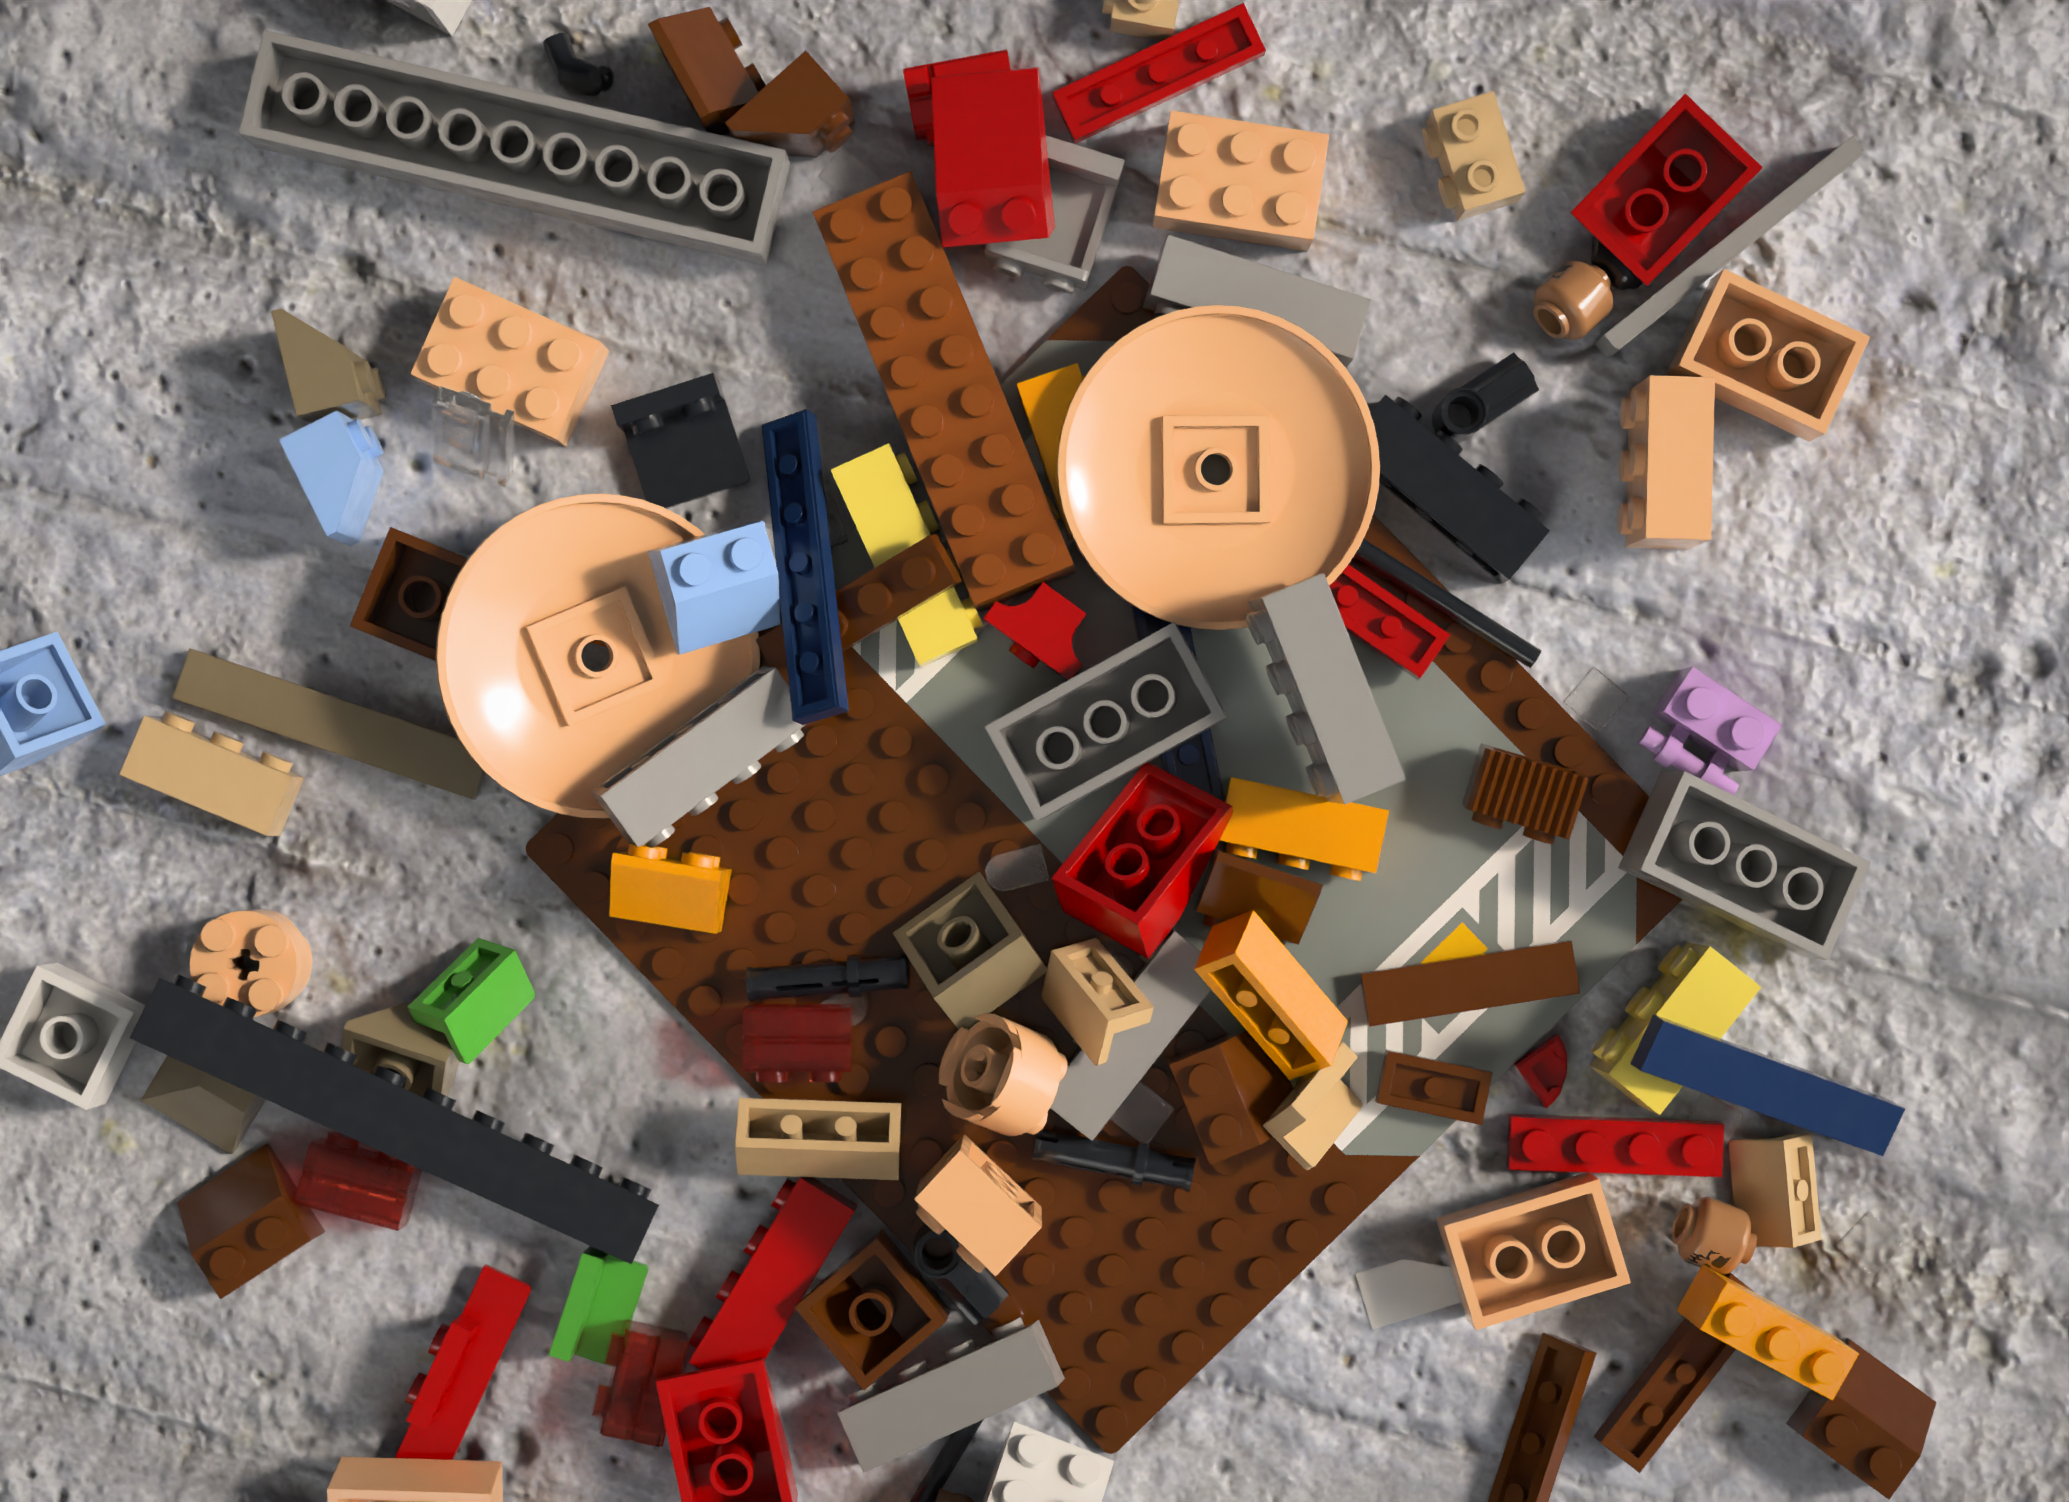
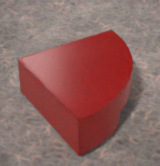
[1514,1034,1567,1109]

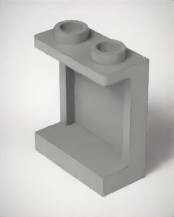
[985,135,1125,294]

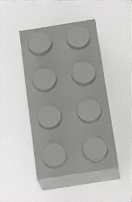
[1245,573,1406,805]
[984,622,1228,821]
[1618,771,1871,960]

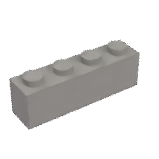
[1143,234,1371,368]
[592,666,806,848]
[1050,929,1211,1141]
[837,1317,1065,1473]

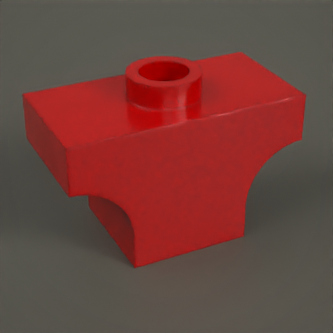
[983,582,1086,681]

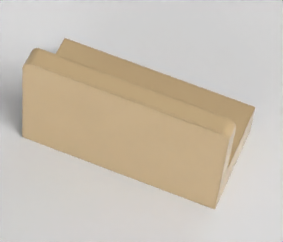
[1042,938,1154,1066]
[1262,1042,1363,1170]
[1728,1133,1822,1248]

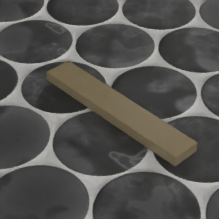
[172,648,485,800]

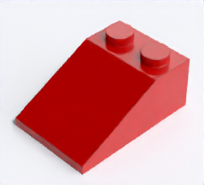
[931,67,1055,247]
[1570,93,1763,286]
[1052,762,1234,959]
[656,1357,798,1502]

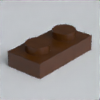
[1375,1049,1493,1125]

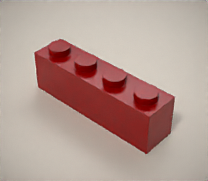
[688,1177,858,1370]

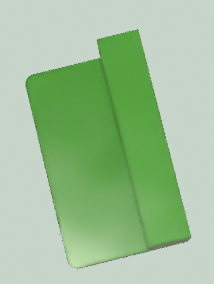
[407,938,535,1064]
[549,1246,649,1367]

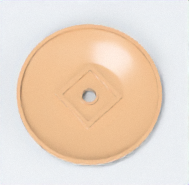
[1057,305,1380,630]
[436,494,760,818]

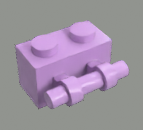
[1638,666,1783,795]

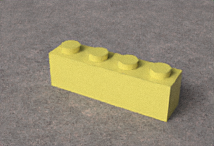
[831,443,983,668]

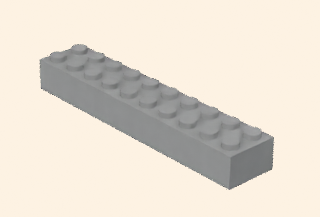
[239,30,790,266]

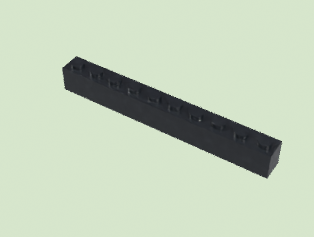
[130,973,659,1264]

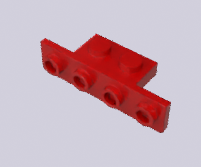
[395,1264,532,1460]

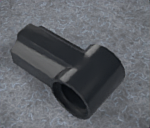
[1432,352,1539,443]
[913,1224,1009,1325]

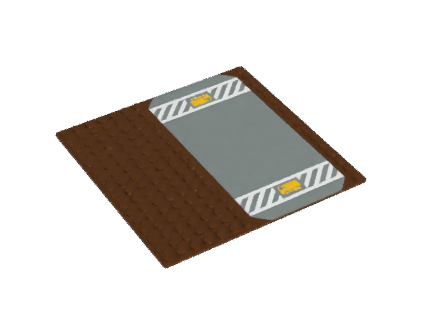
[526,266,1683,1454]

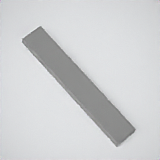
[1595,136,1864,357]

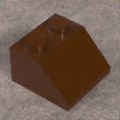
[648,7,766,135]
[725,50,856,158]
[1194,850,1323,946]
[1167,1028,1293,1165]
[177,1143,326,1299]
[794,1229,951,1390]
[1786,1338,1937,1500]

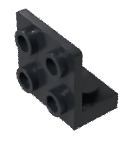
[611,373,750,509]

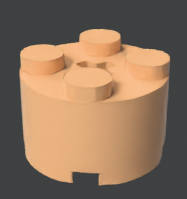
[190,909,312,1017]
[939,1013,1067,1136]

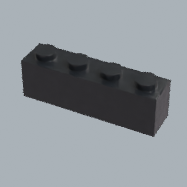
[1370,394,1550,584]

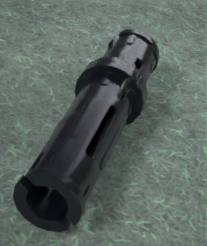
[746,954,910,1002]
[1032,1128,1196,1192]

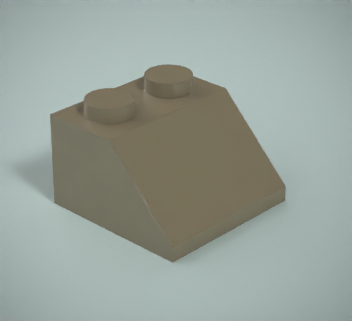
[271,308,386,424]
[893,872,1047,1030]

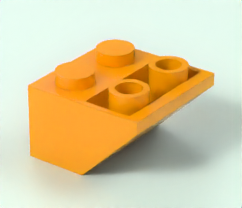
[609,844,732,934]

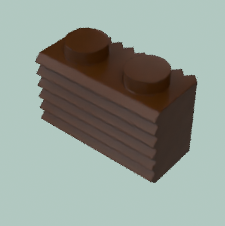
[1462,743,1589,844]

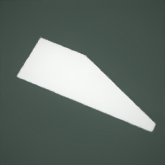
[1355,1259,1461,1330]

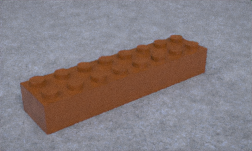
[813,171,1076,612]

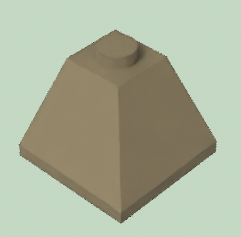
[341,1000,459,1097]
[141,1055,266,1154]

